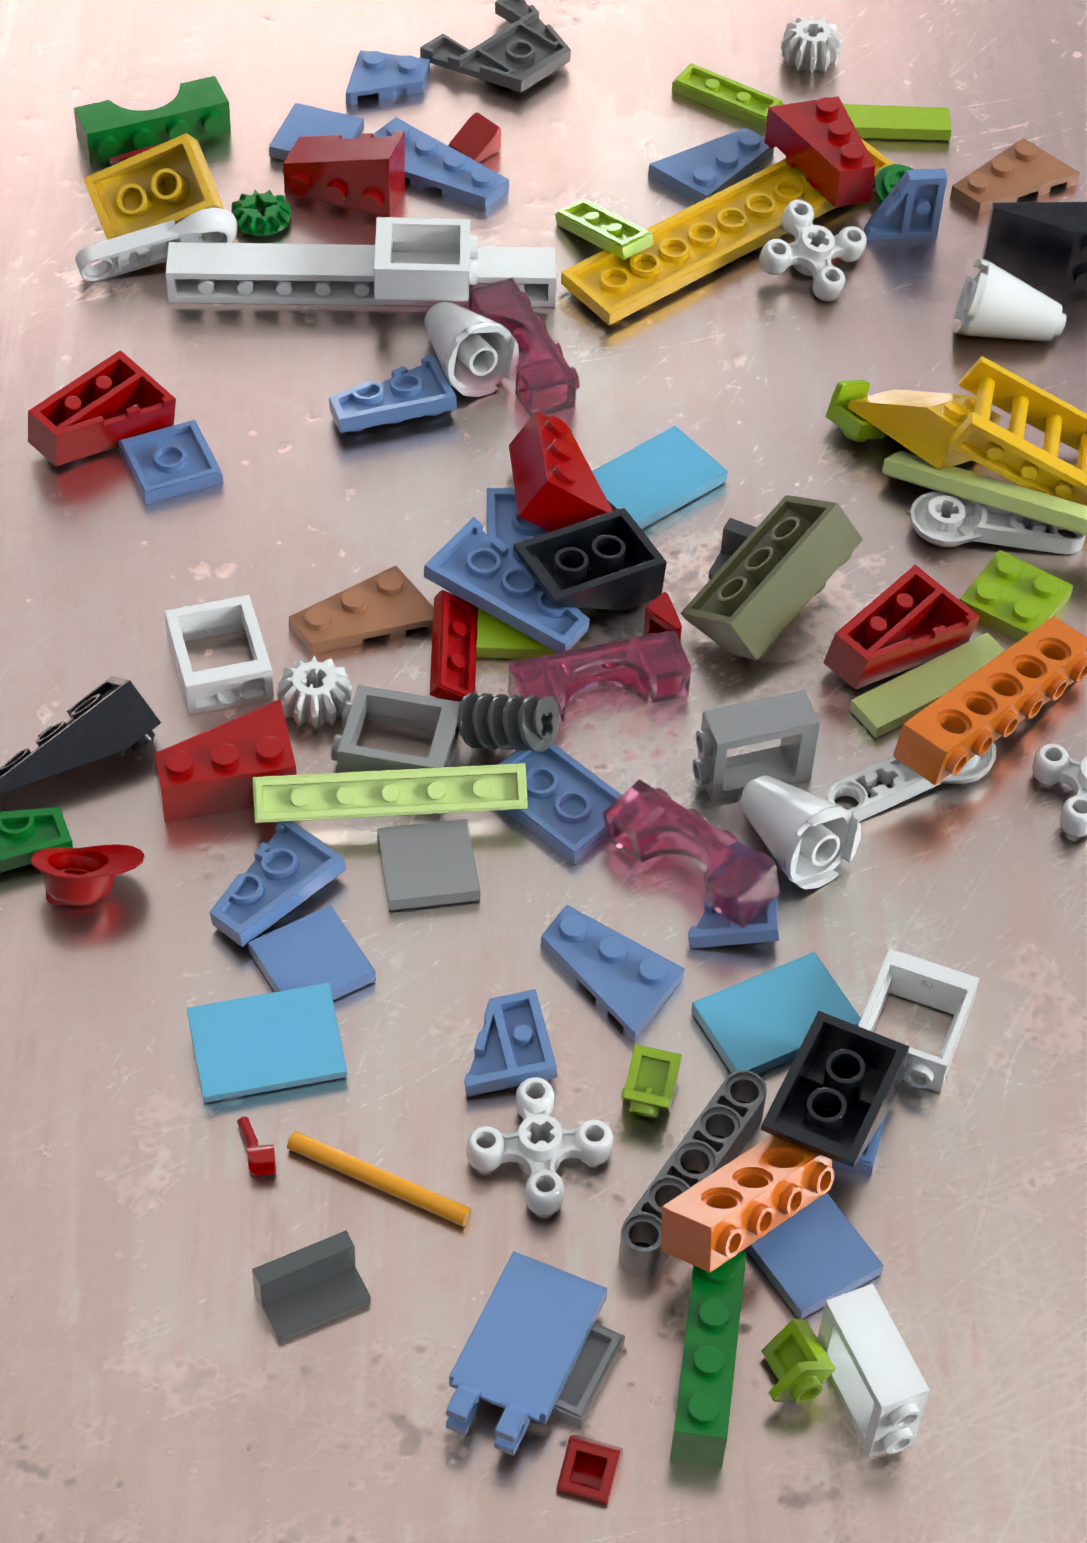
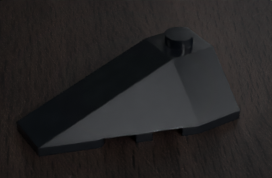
[0,676,161,794]

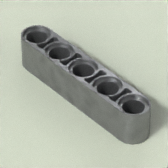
[619,1070,767,1277]

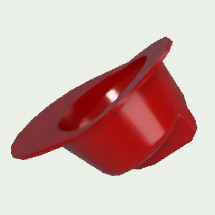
[31,844,145,906]

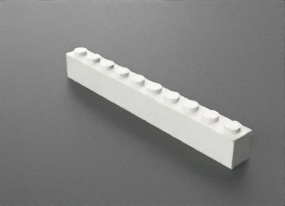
[166,242,557,308]

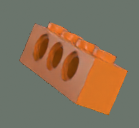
[661,1135,834,1272]

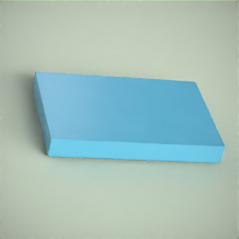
[592,425,728,529]
[691,952,861,1074]
[187,983,347,1103]

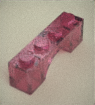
[469,278,580,418]
[508,630,691,723]
[602,779,780,928]

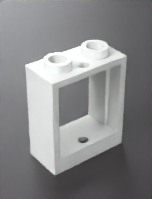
[374,217,478,301]
[164,595,274,716]
[858,948,980,1093]
[817,1284,930,1456]

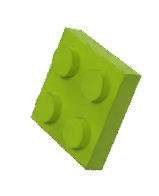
[959,550,1073,641]

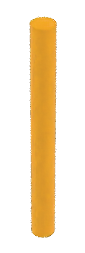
[287,1131,472,1227]

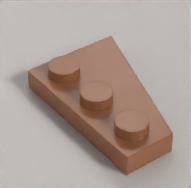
[950,138,1080,215]
[288,565,434,655]

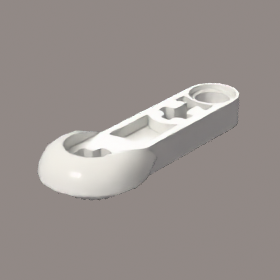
[75,208,237,282]
[910,492,1086,554]
[827,742,996,822]

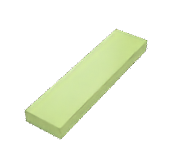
[849,632,1005,738]

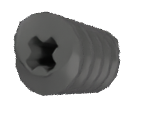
[458,692,559,752]

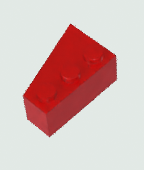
[764,96,876,207]
[283,131,405,217]
[28,350,176,466]
[509,410,612,532]
[823,564,980,690]
[154,699,297,822]

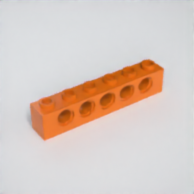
[893,616,1087,785]

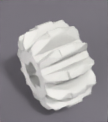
[781,16,842,74]
[277,655,352,731]

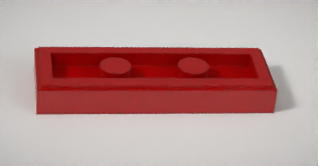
[429,589,478,702]

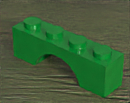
[74,76,231,164]
[670,1252,747,1468]

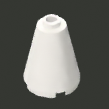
[953,258,1067,342]
[424,301,519,397]
[740,775,861,889]

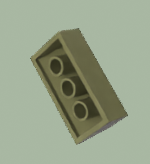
[681,495,863,660]

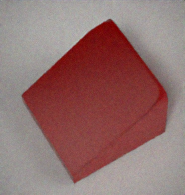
[449,112,501,163]
[643,592,682,657]
[556,1435,623,1504]

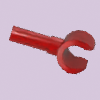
[237,1116,276,1176]

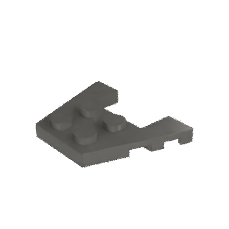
[420,0,571,92]

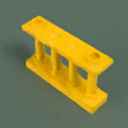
[949,356,1087,506]

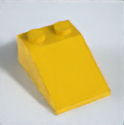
[83,133,225,240]
[847,389,1001,470]

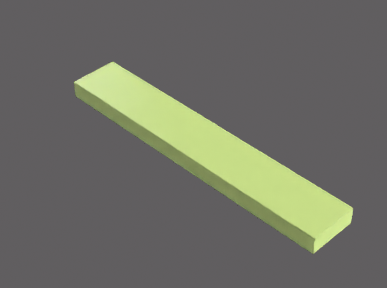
[882,451,1087,536]
[253,763,528,823]

